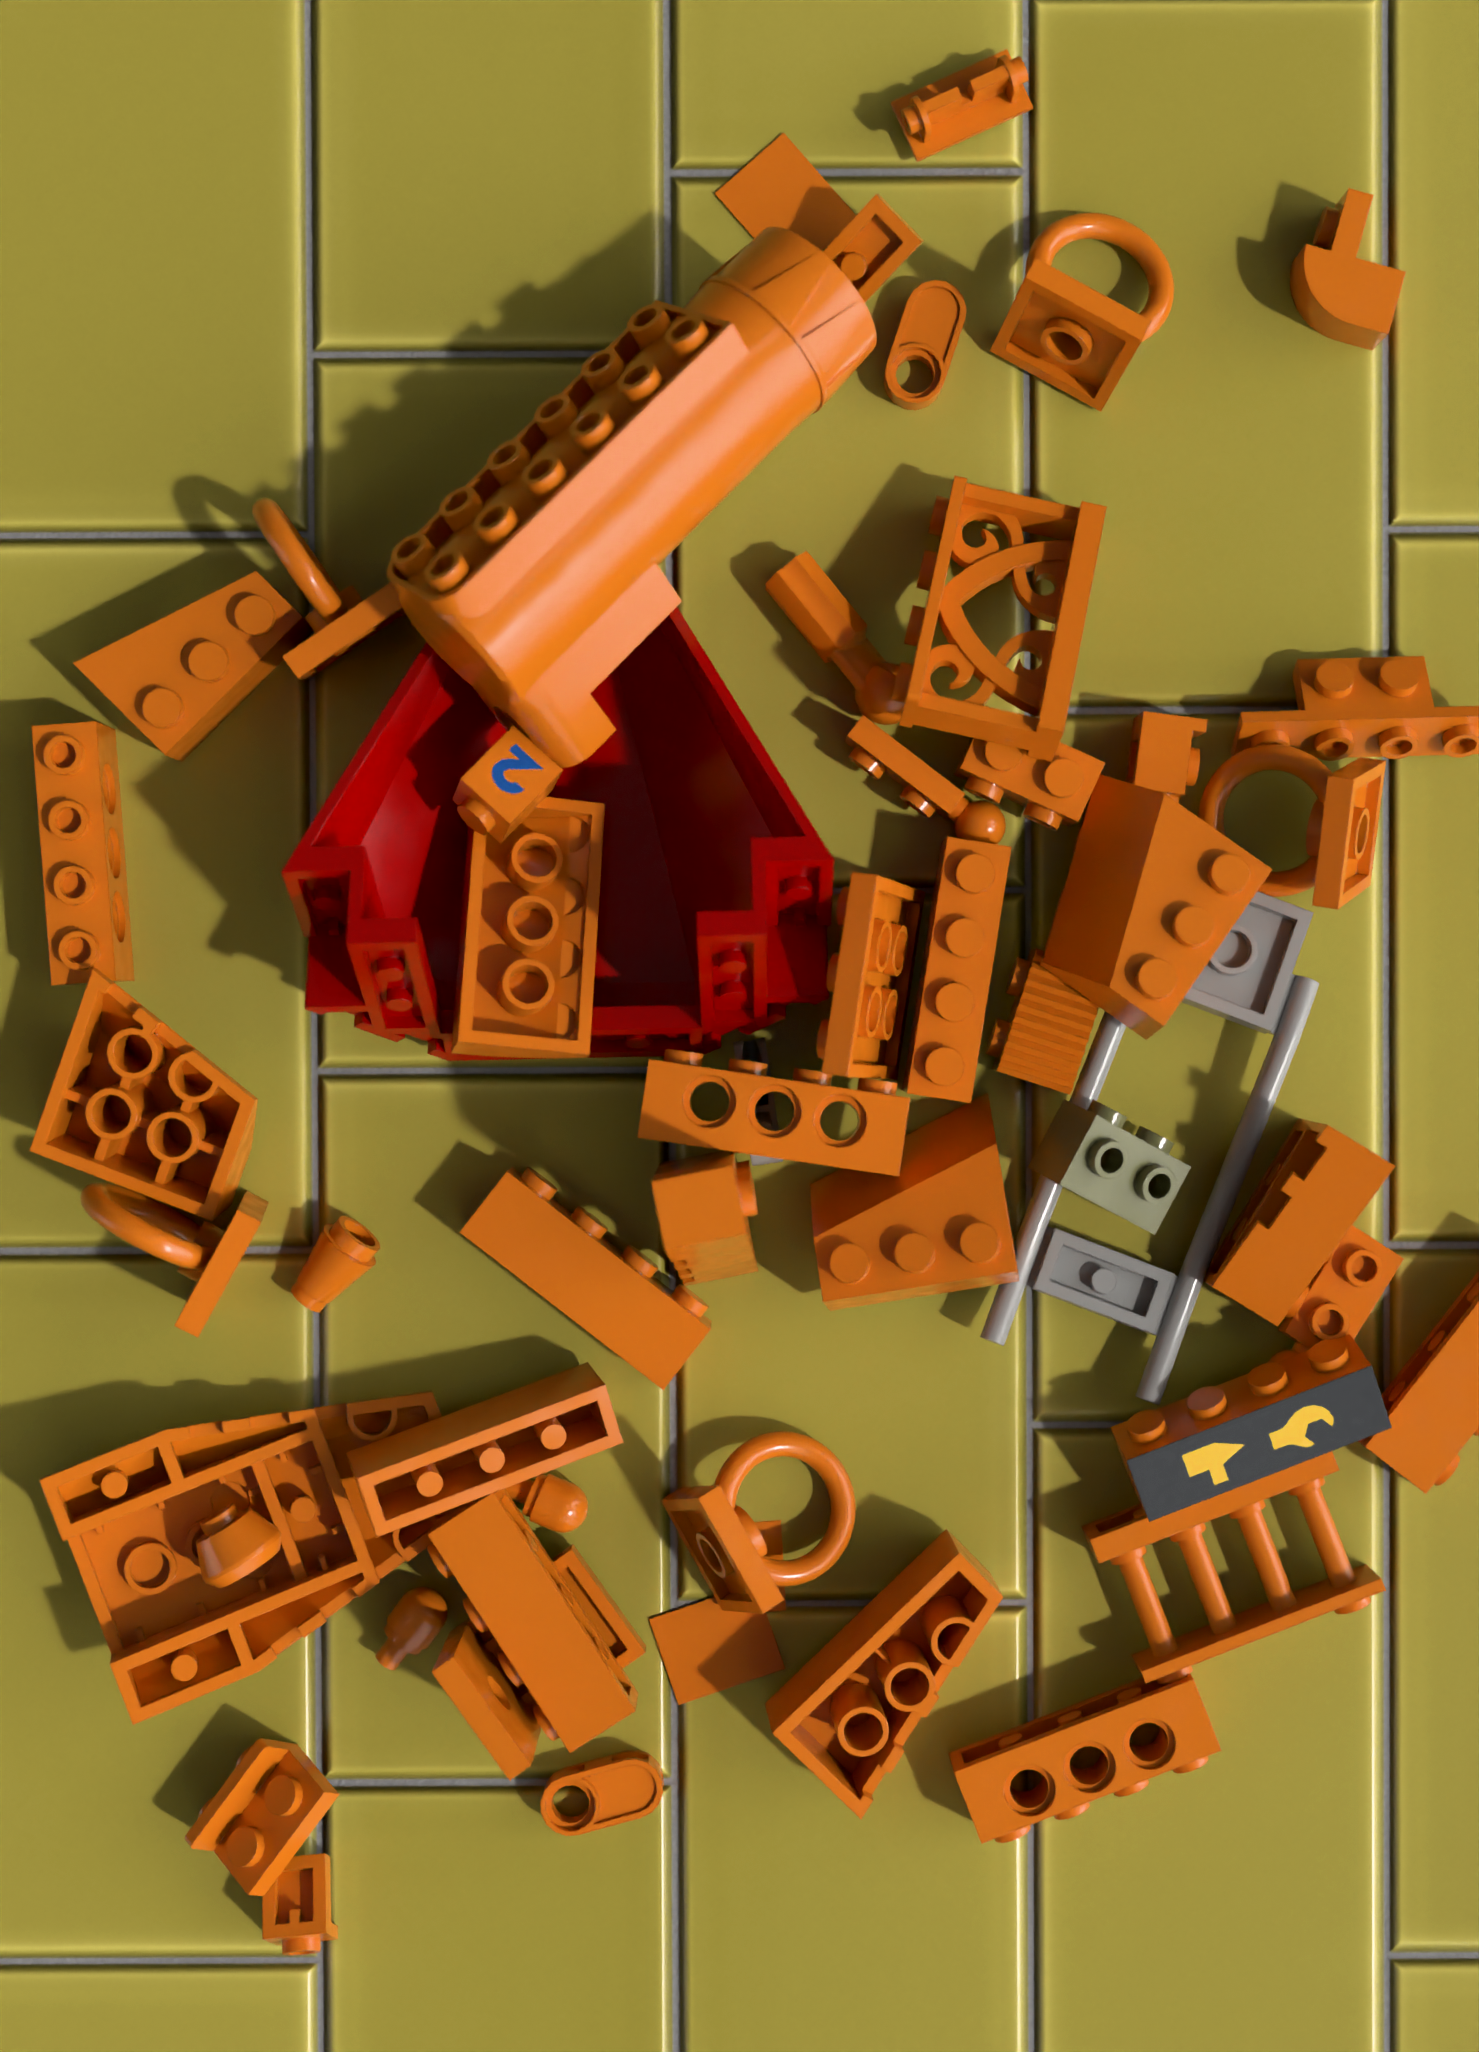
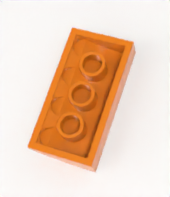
[451,797,605,1058]

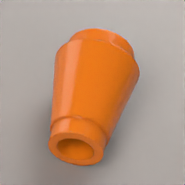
[291,1216,380,1312]

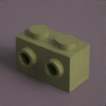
[1028,1099,1191,1235]

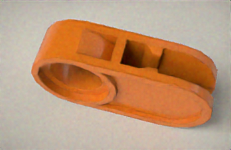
[883,280,967,410]
[540,1750,664,1836]

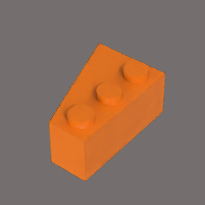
[1204,1118,1395,1327]

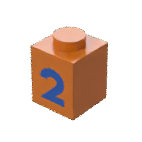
[452,725,563,844]

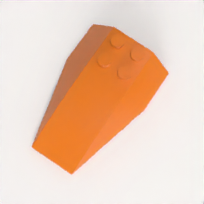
[39,1391,456,1725]

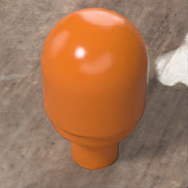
[505,1473,588,1533]
[375,1587,448,1671]

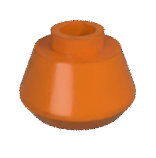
[196,1503,282,1588]

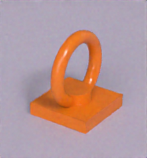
[990,213,1174,412]
[252,498,405,679]
[1198,744,1386,909]
[80,1182,269,1338]
[661,1431,856,1614]

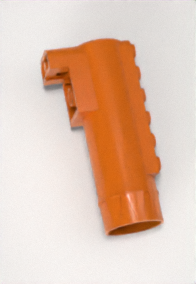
[387,227,877,768]

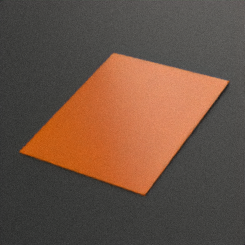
[715,132,856,251]
[649,1597,785,1705]

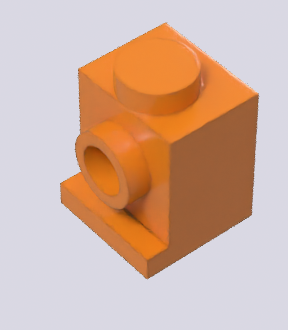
[1125,711,1208,803]

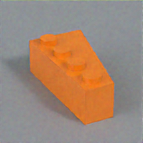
[651,1150,758,1286]
[765,1529,1003,1819]

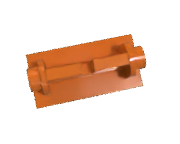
[891,49,1033,162]

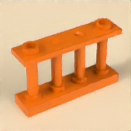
[1081,1451,1386,1684]

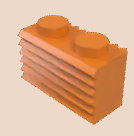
[985,948,1099,1095]

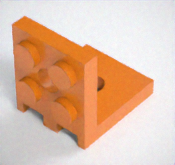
[432,1544,646,1781]

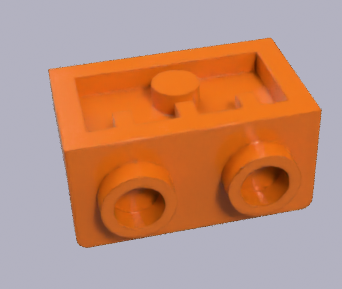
[184,1738,340,1896]

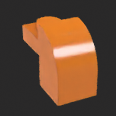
[1290,188,1406,351]

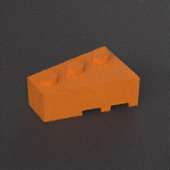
[73,571,313,762]

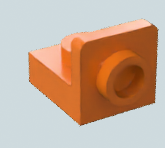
[262,1853,338,1956]

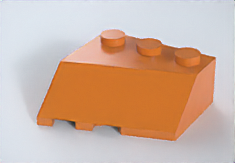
[1040,774,1272,1040]
[29,968,258,1221]
[810,1093,1019,1311]

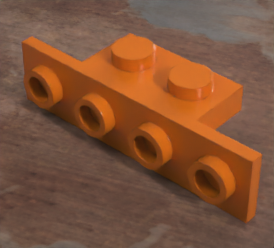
[1231,656,1479,761]

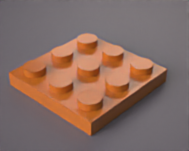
[816,872,925,1080]

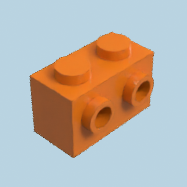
[954,738,1105,831]

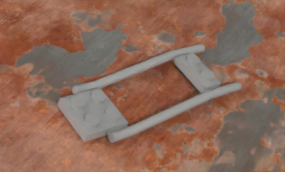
[980,891,1319,1405]

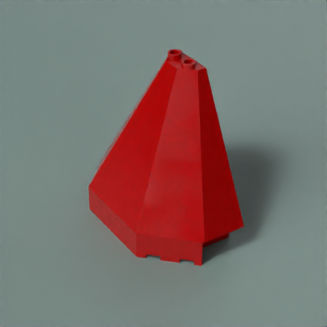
[281,607,834,1061]

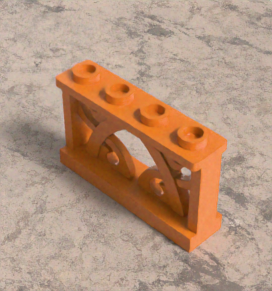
[892,475,1107,762]

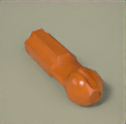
[765,551,904,725]

